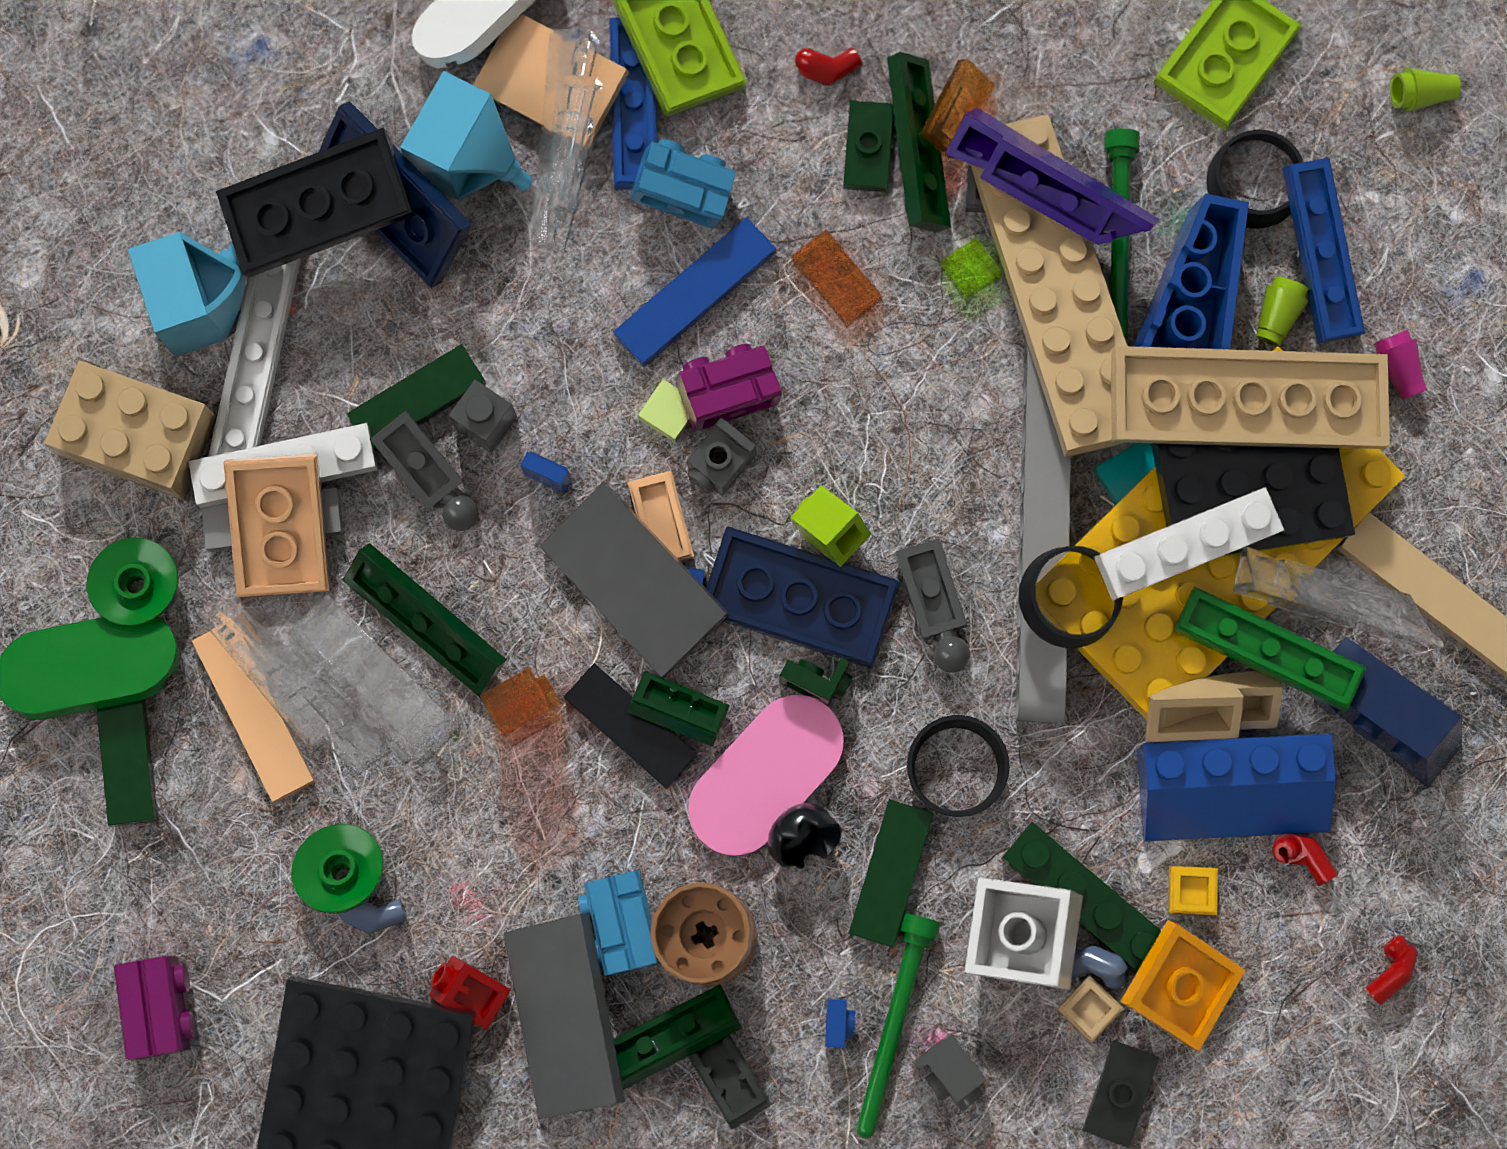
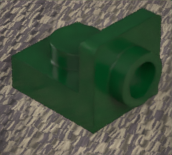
[779,657,853,706]

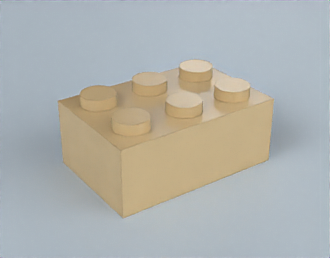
[44,360,217,500]

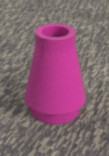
[1373,330,1427,400]

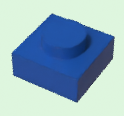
[825,999,856,1048]

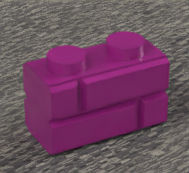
[676,344,782,432]
[113,955,196,1060]

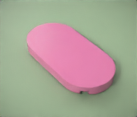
[688,695,844,856]

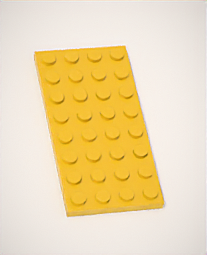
[1036,346,1405,720]

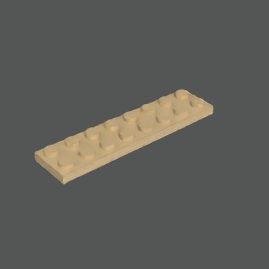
[969,114,1127,457]

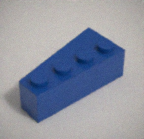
[1133,194,1249,350]

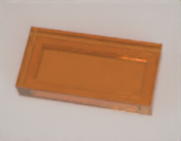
[921,59,996,159]
[791,229,882,327]

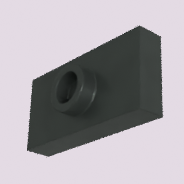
[688,1035,772,1130]
[1082,1040,1159,1148]

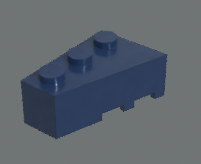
[1314,637,1462,788]

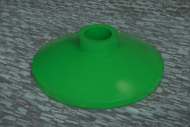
[86,537,179,627]
[291,824,384,914]

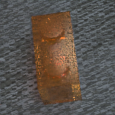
[480,667,562,747]

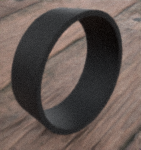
[1206,129,1303,229]
[1019,546,1123,648]
[907,715,1010,817]

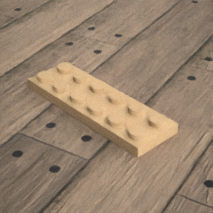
[1111,346,1390,449]

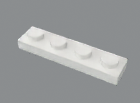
[188,423,378,508]
[1094,487,1284,601]

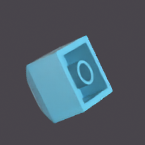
[400,71,533,201]
[127,232,246,357]

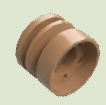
[650,882,758,987]

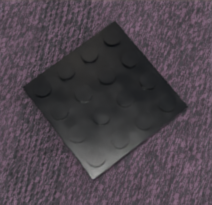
[1151,443,1355,557]
[257,976,476,1149]

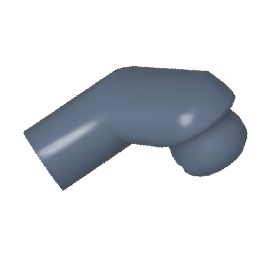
[338,899,408,933]
[1071,946,1128,989]

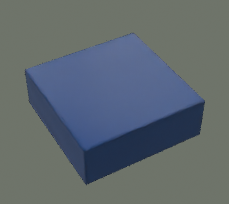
[520,451,572,494]

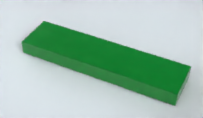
[1173,586,1367,712]

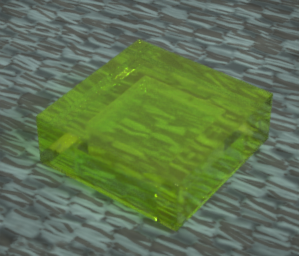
[939,237,1002,301]

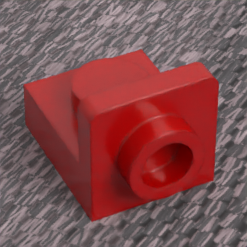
[429,956,511,1031]

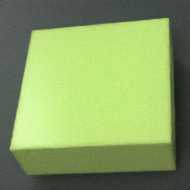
[638,379,689,443]

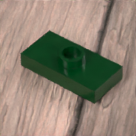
[843,100,893,193]
[627,671,730,747]

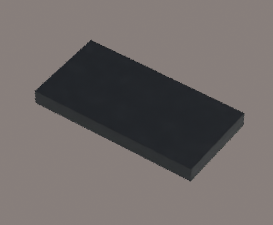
[216,128,415,278]

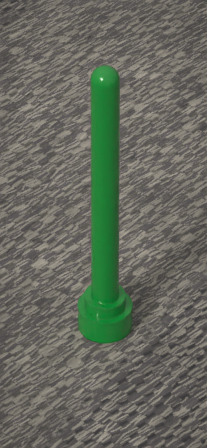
[1104,128,1140,338]
[856,913,941,1139]

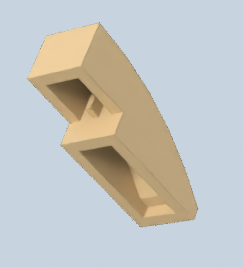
[1145,671,1283,742]

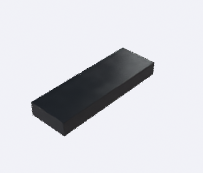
[564,663,697,790]

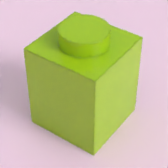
[790,485,872,567]

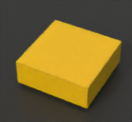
[1168,866,1218,916]

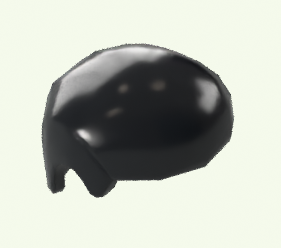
[767,803,843,869]

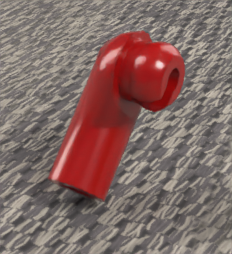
[795,47,863,85]
[1272,833,1338,886]
[1365,935,1418,1005]

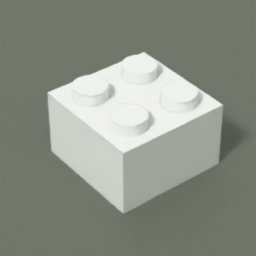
[965,878,1083,990]

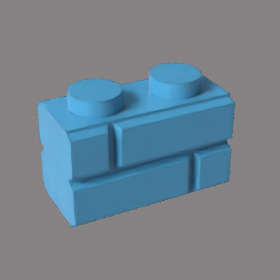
[630,140,736,229]
[578,870,661,977]

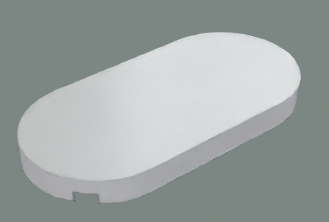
[412,0,536,68]

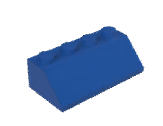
[1136,734,1336,842]

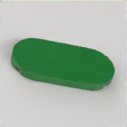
[0,617,180,720]

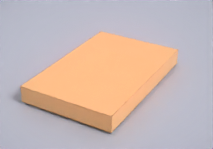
[473,14,630,150]
[223,454,330,597]

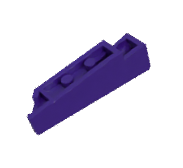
[945,108,1158,245]

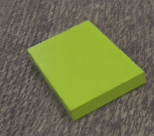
[612,0,747,117]
[1153,0,1302,131]

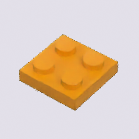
[1120,920,1246,1052]

